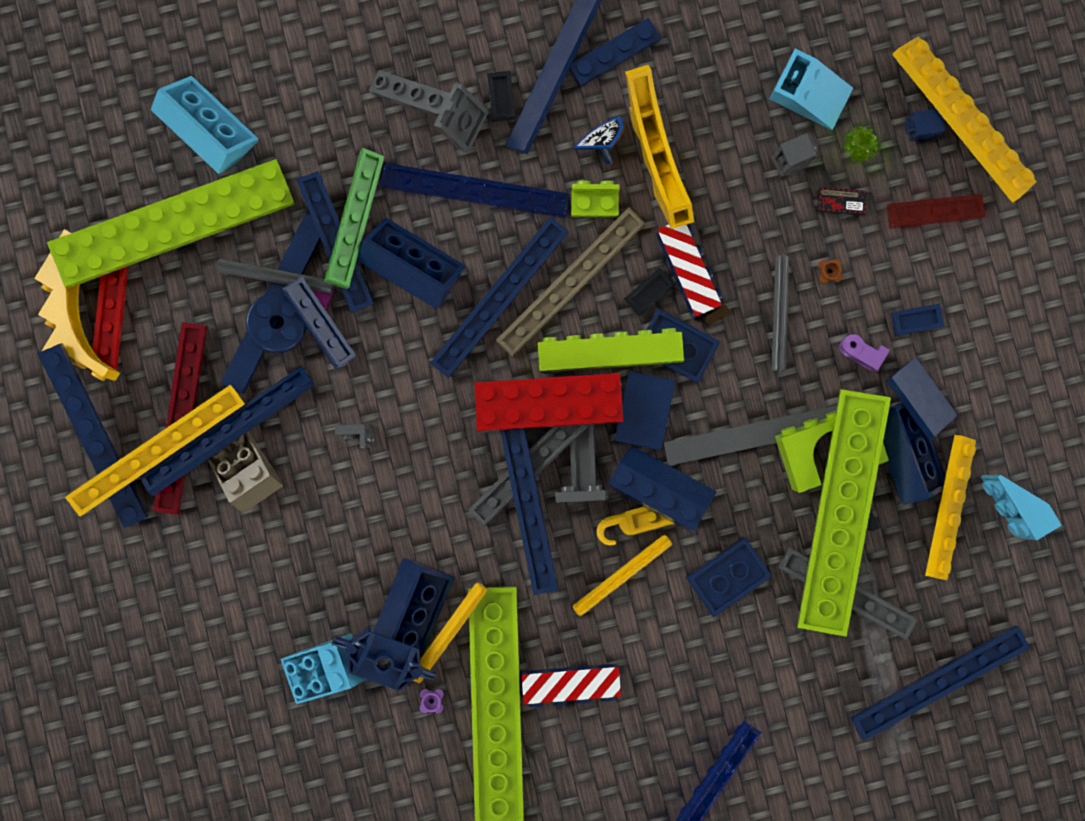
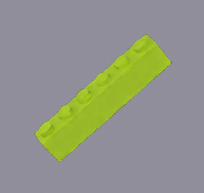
[538,328,684,373]

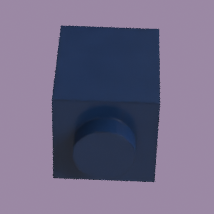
[905,109,945,142]

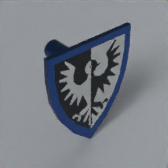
[573,116,624,164]

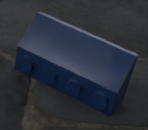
[356,218,466,309]
[883,402,946,505]
[608,446,717,534]
[373,557,455,659]

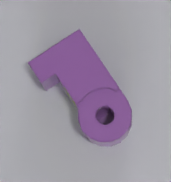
[839,334,890,373]

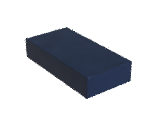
[890,303,944,336]

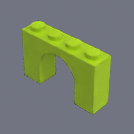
[775,411,889,493]

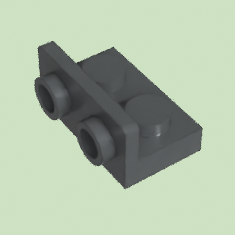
[335,424,376,449]

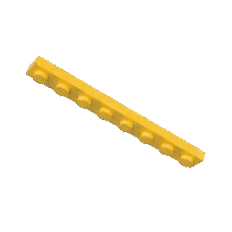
[65,384,245,517]

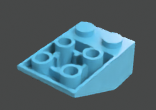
[769,49,853,130]
[980,475,1062,541]
[281,634,367,704]

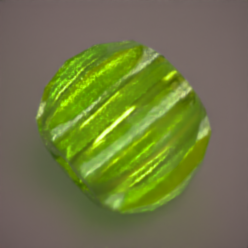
[843,126,880,162]

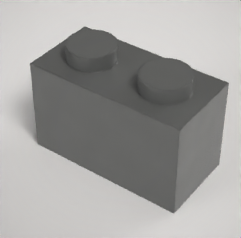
[772,133,817,178]

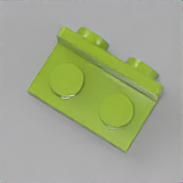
[571,180,620,218]

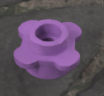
[420,689,444,713]

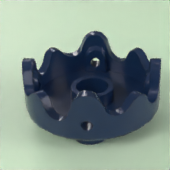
[246,293,307,354]

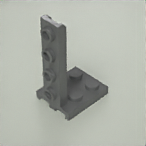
[368,70,489,153]
[555,424,609,502]

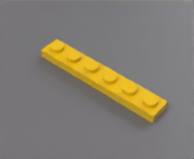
[925,435,976,580]

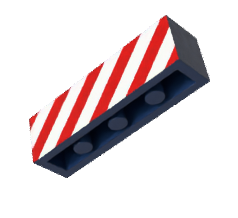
[655,224,723,319]
[522,663,621,707]

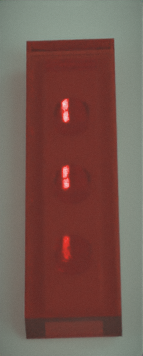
[887,194,985,229]

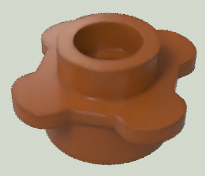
[818,259,843,283]

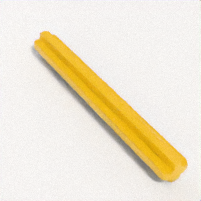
[573,535,672,616]
[413,583,487,683]

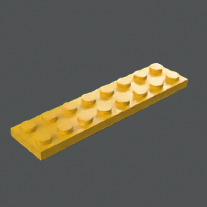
[892,36,1037,203]

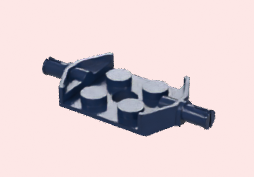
[331,626,436,691]

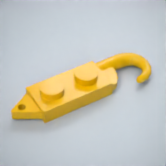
[596,507,674,546]

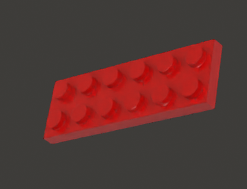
[474,373,623,432]

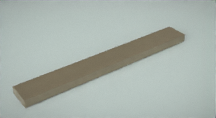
[496,208,646,358]

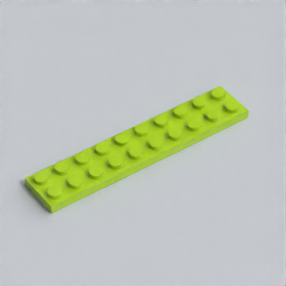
[47,159,295,288]
[797,389,891,637]
[468,586,524,821]

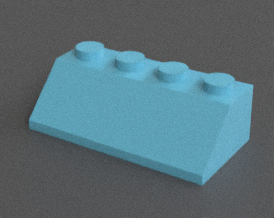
[151,76,258,174]

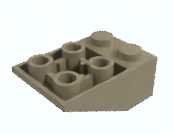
[207,432,283,514]

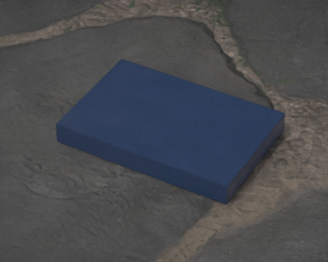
[646,308,720,384]
[886,357,957,440]
[614,371,675,450]
[686,537,773,617]

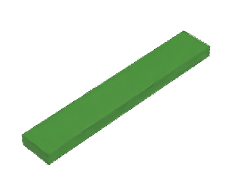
[324,148,385,289]

